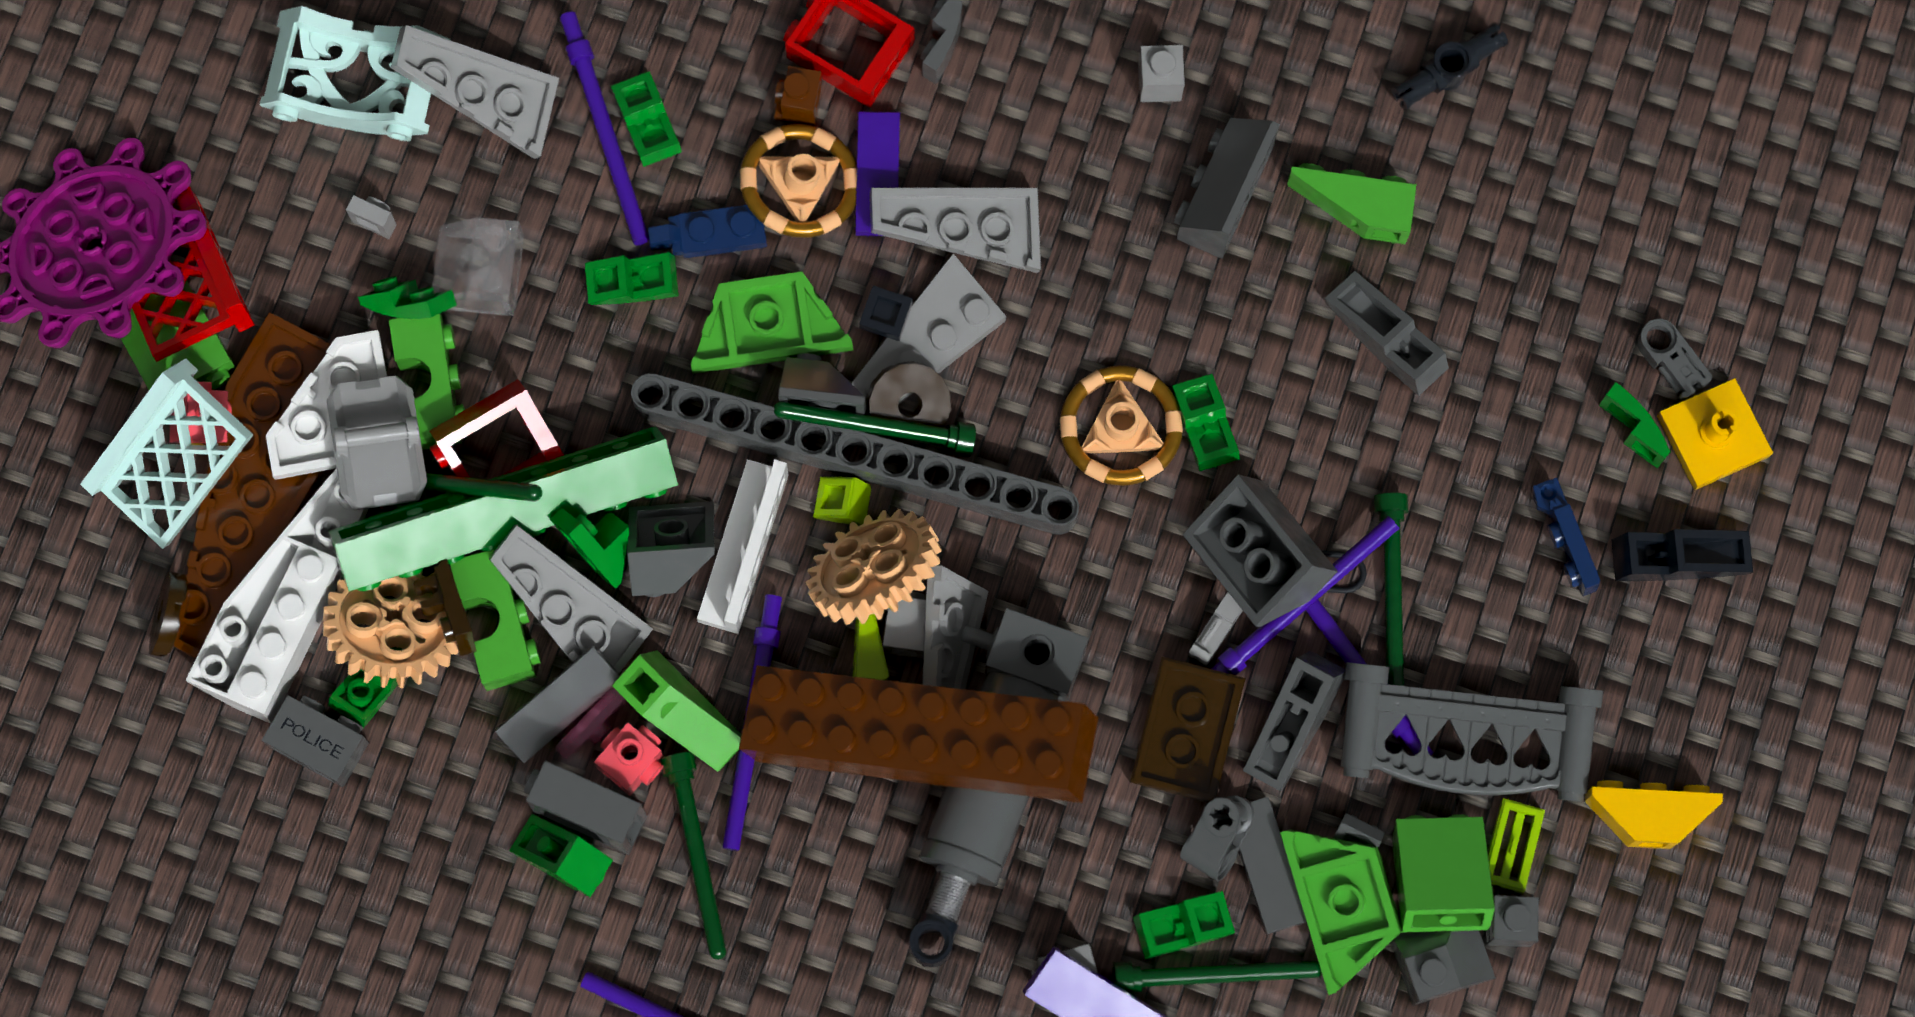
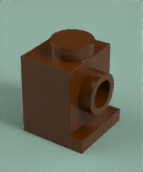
[774,66,822,126]

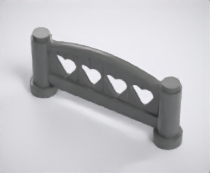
[1341,662,1604,802]

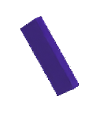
[856,112,900,236]

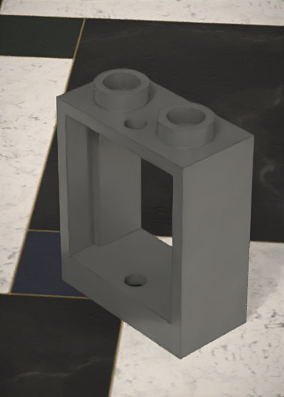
[524,761,647,855]

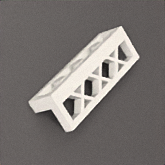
[697,459,789,634]

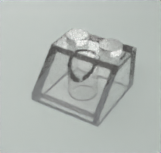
[432,217,524,316]

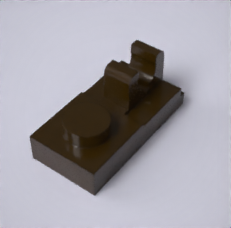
[414,559,476,657]

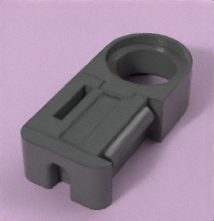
[1637,319,1712,402]

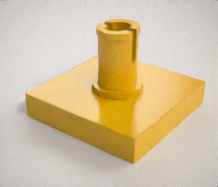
[1657,378,1773,490]

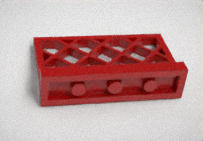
[132,186,255,362]

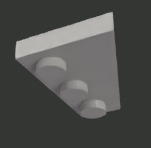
[923,565,988,689]

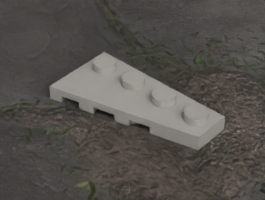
[391,25,559,159]
[870,188,1041,273]
[851,254,1006,414]
[489,525,653,673]

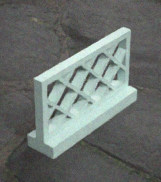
[80,358,253,549]

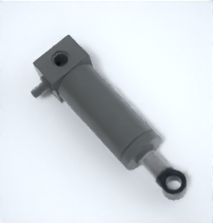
[909,608,1089,968]

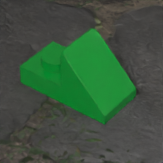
[549,508,629,589]

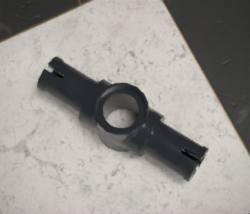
[1391,22,1508,111]

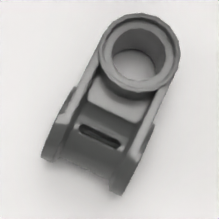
[1180,795,1255,882]

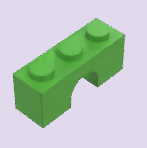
[389,314,465,450]
[450,549,541,691]

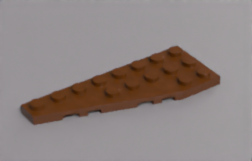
[173,312,331,659]

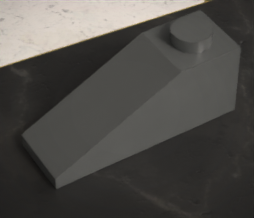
[1243,651,1345,791]

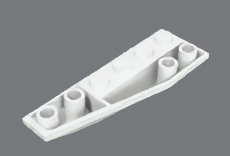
[186,468,369,724]

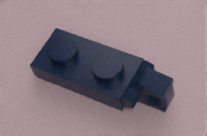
[648,205,767,259]
[1532,478,1601,596]

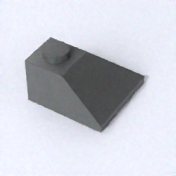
[778,353,866,415]
[627,501,715,597]
[1390,917,1496,1006]

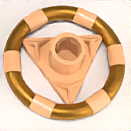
[740,124,857,238]
[1060,366,1183,485]

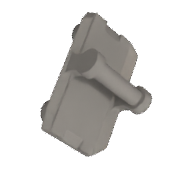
[327,376,427,510]

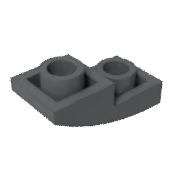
[920,0,962,85]

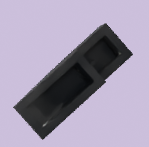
[1611,529,1753,581]

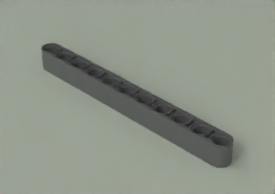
[631,373,1079,535]

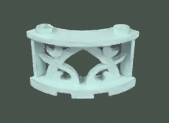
[260,6,451,141]

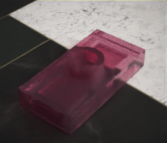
[556,687,627,763]

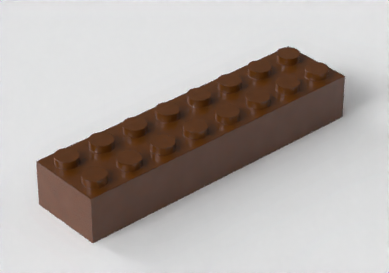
[739,666,1099,803]

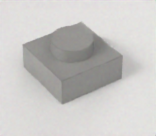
[346,195,397,239]

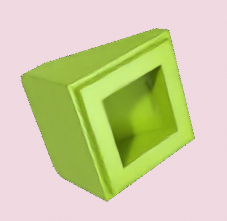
[813,477,871,526]

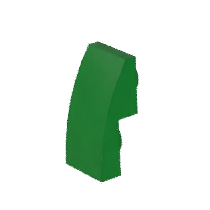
[358,276,457,319]
[328,647,405,729]

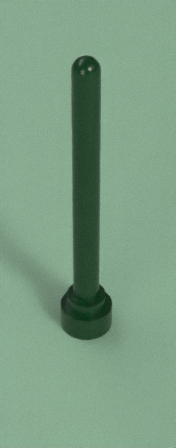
[774,401,976,457]
[424,473,542,501]
[1374,493,1409,686]
[660,752,727,960]
[1113,960,1322,995]

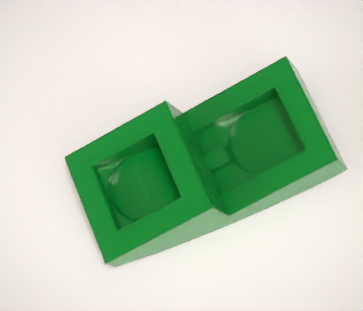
[611,71,682,167]
[585,252,679,305]
[1172,374,1240,472]
[1599,382,1670,468]
[1133,891,1235,959]

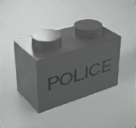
[261,695,369,788]

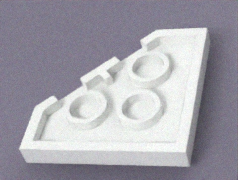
[266,330,387,480]

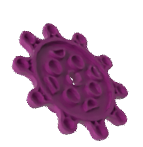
[0,138,207,349]

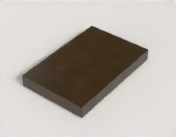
[1130,657,1246,803]

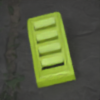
[853,614,889,681]

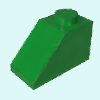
[509,814,613,897]

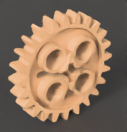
[806,509,942,625]
[323,570,458,688]

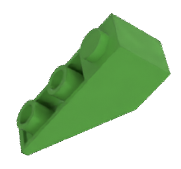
[1287,164,1417,244]
[612,650,742,772]

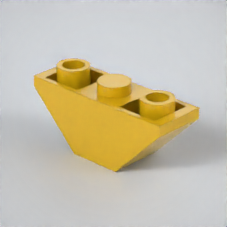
[1585,780,1723,849]

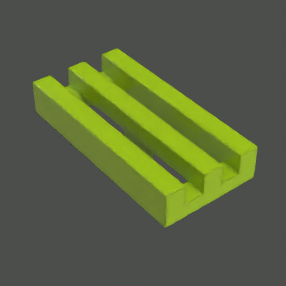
[1488,798,1545,895]

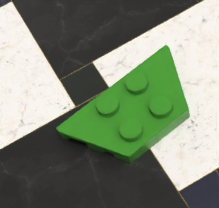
[691,271,853,374]
[1280,829,1402,995]

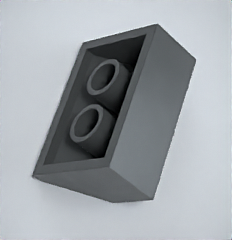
[1174,118,1280,259]
[1182,474,1338,627]

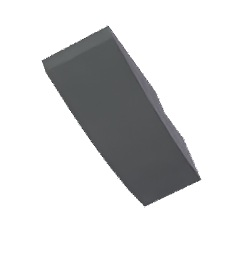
[1325,271,1449,396]

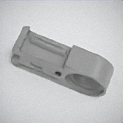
[1188,592,1243,666]

